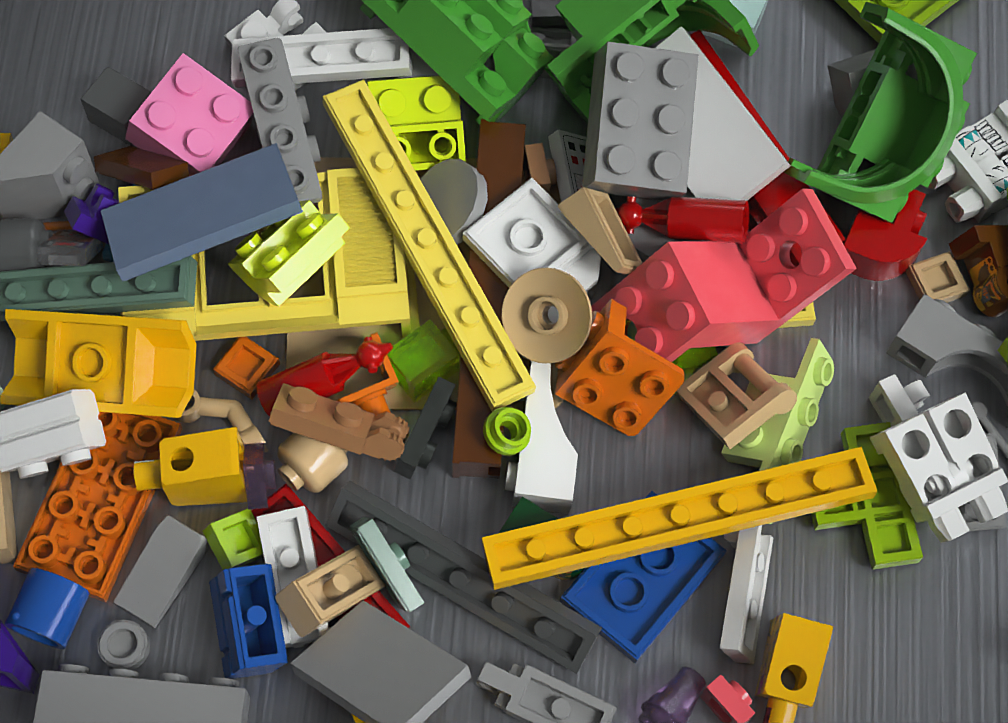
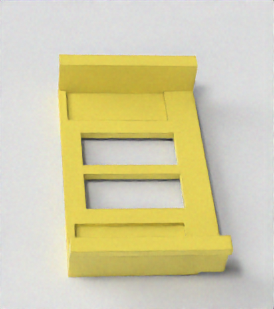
[118,167,420,341]

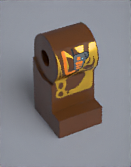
[949,225,1008,318]

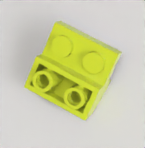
[367,75,466,171]
[228,200,350,307]

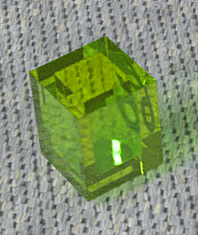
[387,319,460,403]

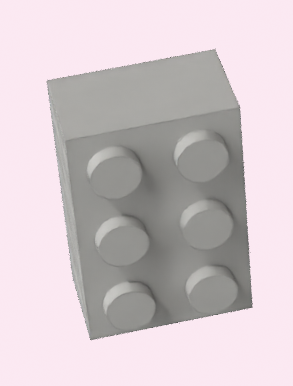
[582,41,699,201]

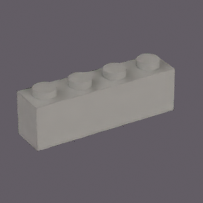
[33,664,251,723]

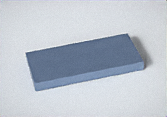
[101,143,303,282]

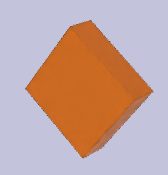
[213,337,280,400]

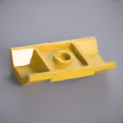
[0,309,197,418]

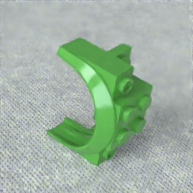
[545,0,759,124]
[784,2,977,223]

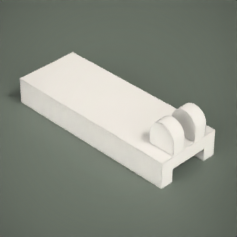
[257,506,330,648]
[720,525,774,664]

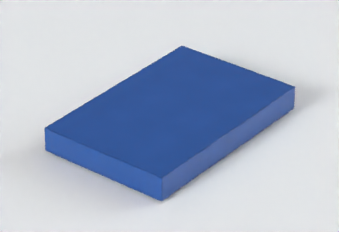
[560,491,727,663]

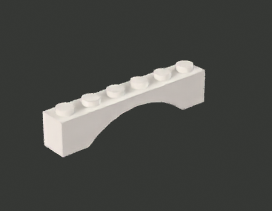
[505,248,601,514]

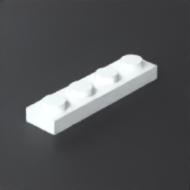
[231,28,412,88]

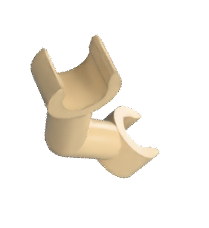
[176,390,268,460]

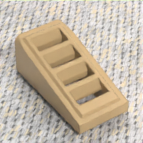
[558,187,642,275]

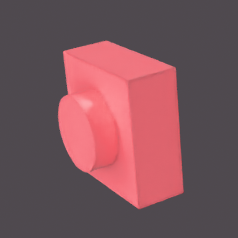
[700,675,755,723]

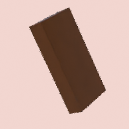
[94,146,189,190]

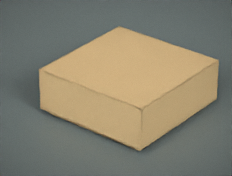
[906,251,969,303]

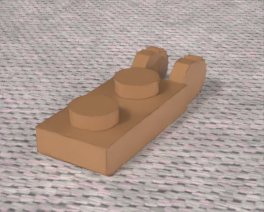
[268,383,410,462]

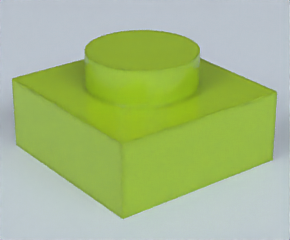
[202,508,264,570]

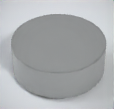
[97,620,150,670]

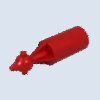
[615,196,749,243]
[257,337,393,417]

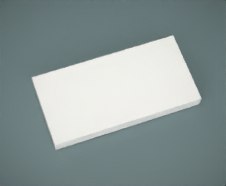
[656,26,791,201]

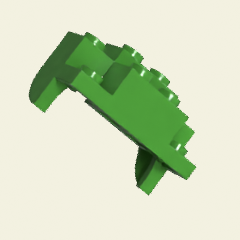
[359,0,554,124]

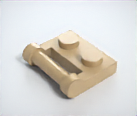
[676,342,797,449]

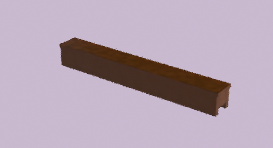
[452,119,526,479]

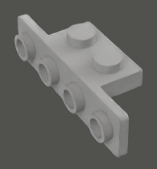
[238,38,323,203]

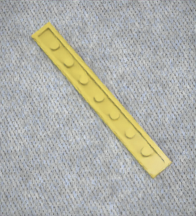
[323,79,536,412]

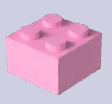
[125,53,254,176]

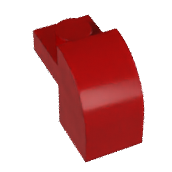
[844,189,928,281]

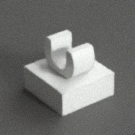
[869,374,930,427]

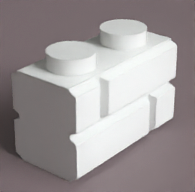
[0,389,106,479]

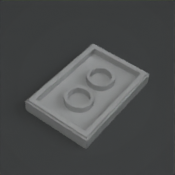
[291,600,471,723]

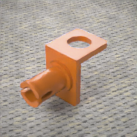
[336,332,399,416]

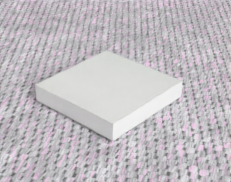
[462,178,593,288]

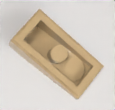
[275,545,385,637]

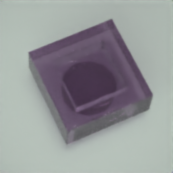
[243,443,277,510]

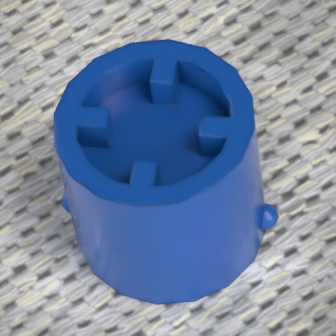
[4,568,90,649]

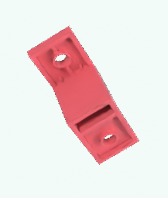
[591,189,857,362]

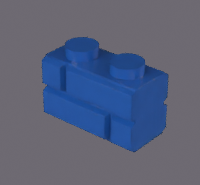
[209,564,288,679]

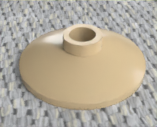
[502,268,592,364]

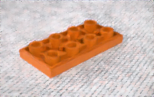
[13,412,182,603]

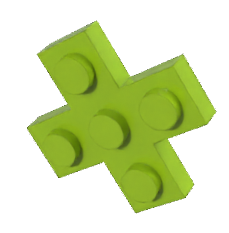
[811,422,923,570]

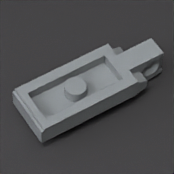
[476,662,617,723]

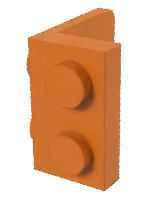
[555,299,684,436]

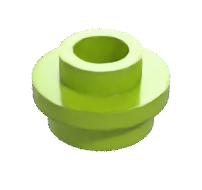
[483,407,531,456]

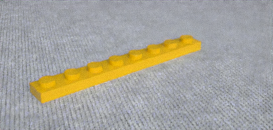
[482,447,877,590]

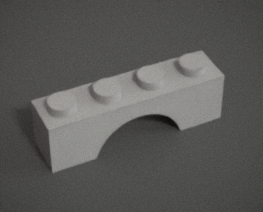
[886,294,1008,429]

